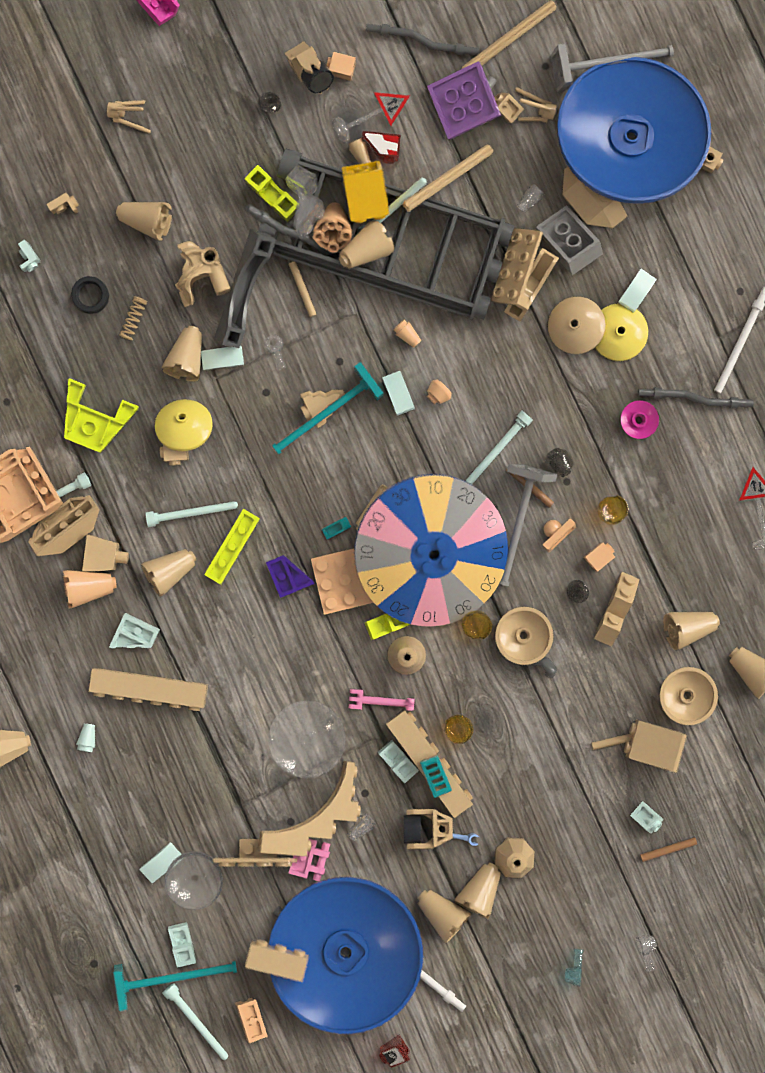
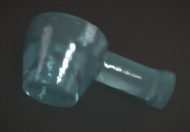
[565,949,584,986]

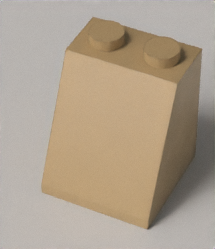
[624,719,687,773]

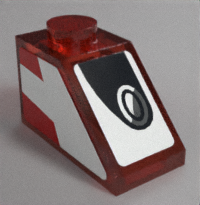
[362,131,401,164]
[379,1034,410,1068]

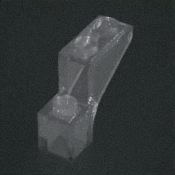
[286,164,325,239]

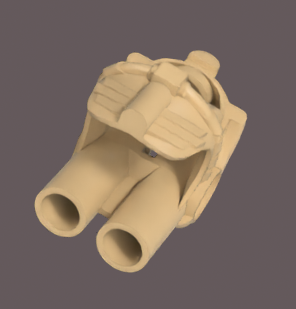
[175,241,231,307]

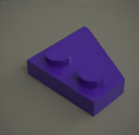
[266,555,315,598]

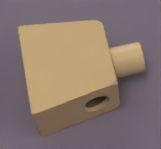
[82,535,129,571]

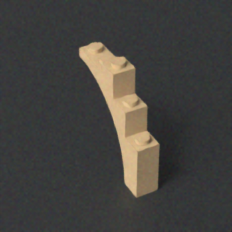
[258,761,361,856]

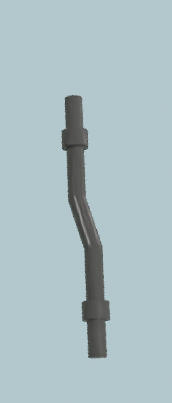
[366,24,479,55]
[245,204,339,259]
[638,387,754,409]

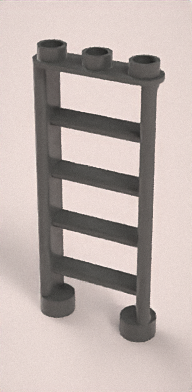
[258,148,514,320]

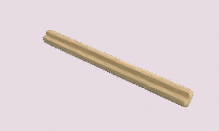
[462,0,556,69]
[403,145,493,211]

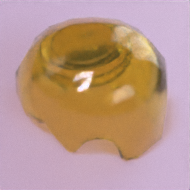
[597,495,629,525]
[461,610,493,639]
[444,715,474,744]

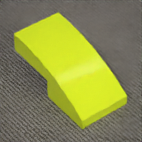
[364,613,409,640]

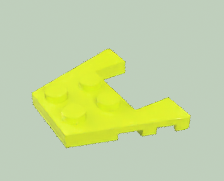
[64,378,139,453]

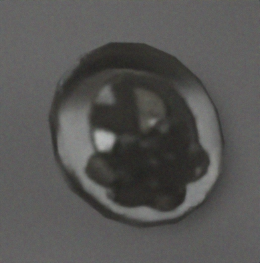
[258,92,281,113]
[567,580,589,603]

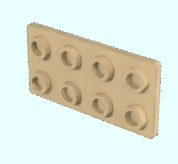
[491,228,543,306]
[213,839,297,866]

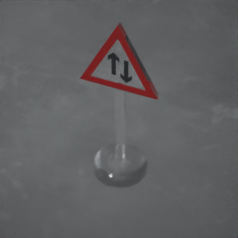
[332,92,410,143]
[739,467,765,550]

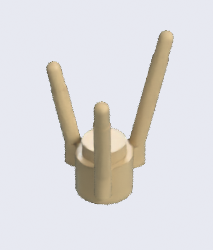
[515,88,557,123]
[107,100,151,133]

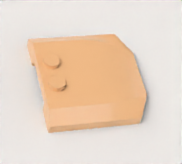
[0,447,63,543]

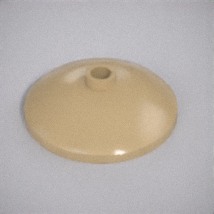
[548,297,606,354]
[495,607,553,665]
[660,667,718,725]

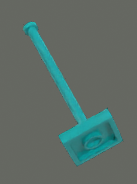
[272,362,383,454]
[114,961,237,1011]

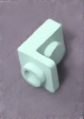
[18,240,41,272]
[630,801,663,833]

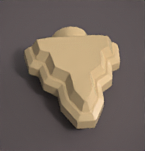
[300,390,345,428]

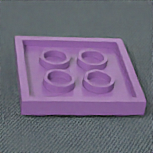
[427,61,501,140]

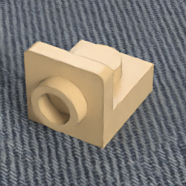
[494,93,524,123]
[47,193,79,214]

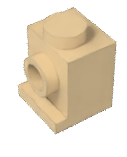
[701,147,723,173]

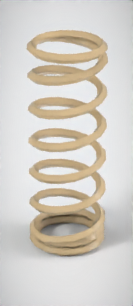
[119,296,148,340]

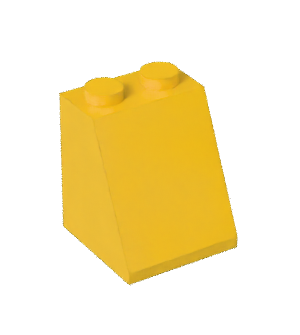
[342,161,389,223]

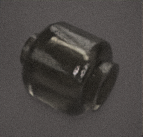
[545,448,574,477]

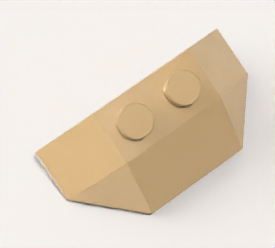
[562,167,627,229]
[28,495,100,556]

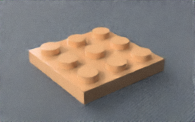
[311,548,374,615]

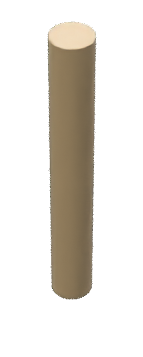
[289,262,317,317]
[592,734,632,750]

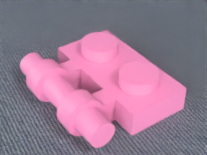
[289,838,330,881]

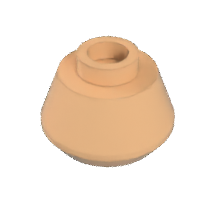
[427,380,452,404]

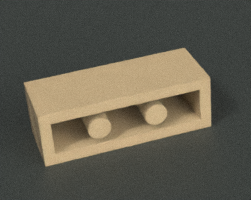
[245,939,309,982]

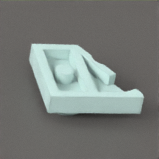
[109,613,160,648]

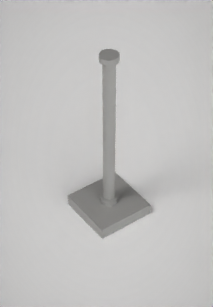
[550,44,674,93]
[499,464,557,586]

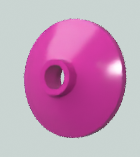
[620,401,659,439]

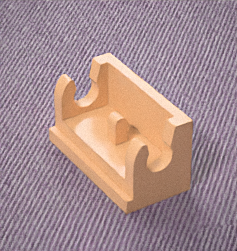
[235,998,268,1043]

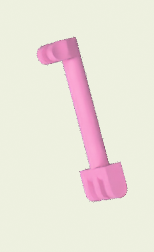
[348,689,415,711]

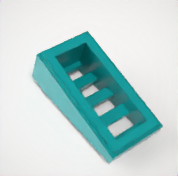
[420,754,452,798]

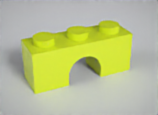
[244,165,300,222]

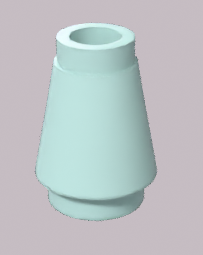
[76,723,95,752]

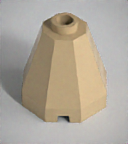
[0,730,31,767]
[495,838,534,878]

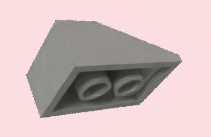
[536,205,603,276]

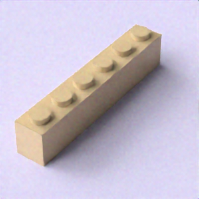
[89,668,208,711]
[386,709,473,818]

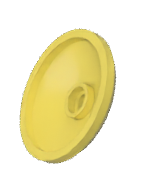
[595,304,648,361]
[155,399,213,451]

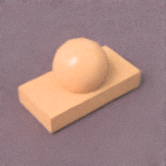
[543,518,576,553]

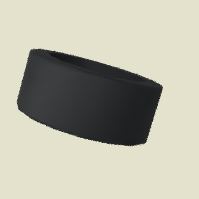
[71,276,109,314]

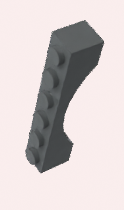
[215,229,276,348]

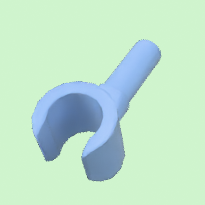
[453,833,479,846]

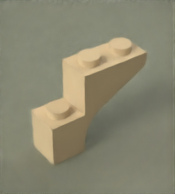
[504,248,559,322]
[594,572,640,646]

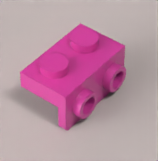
[136,0,180,26]

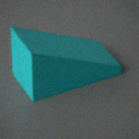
[322,517,351,540]

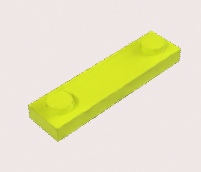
[204,509,260,584]

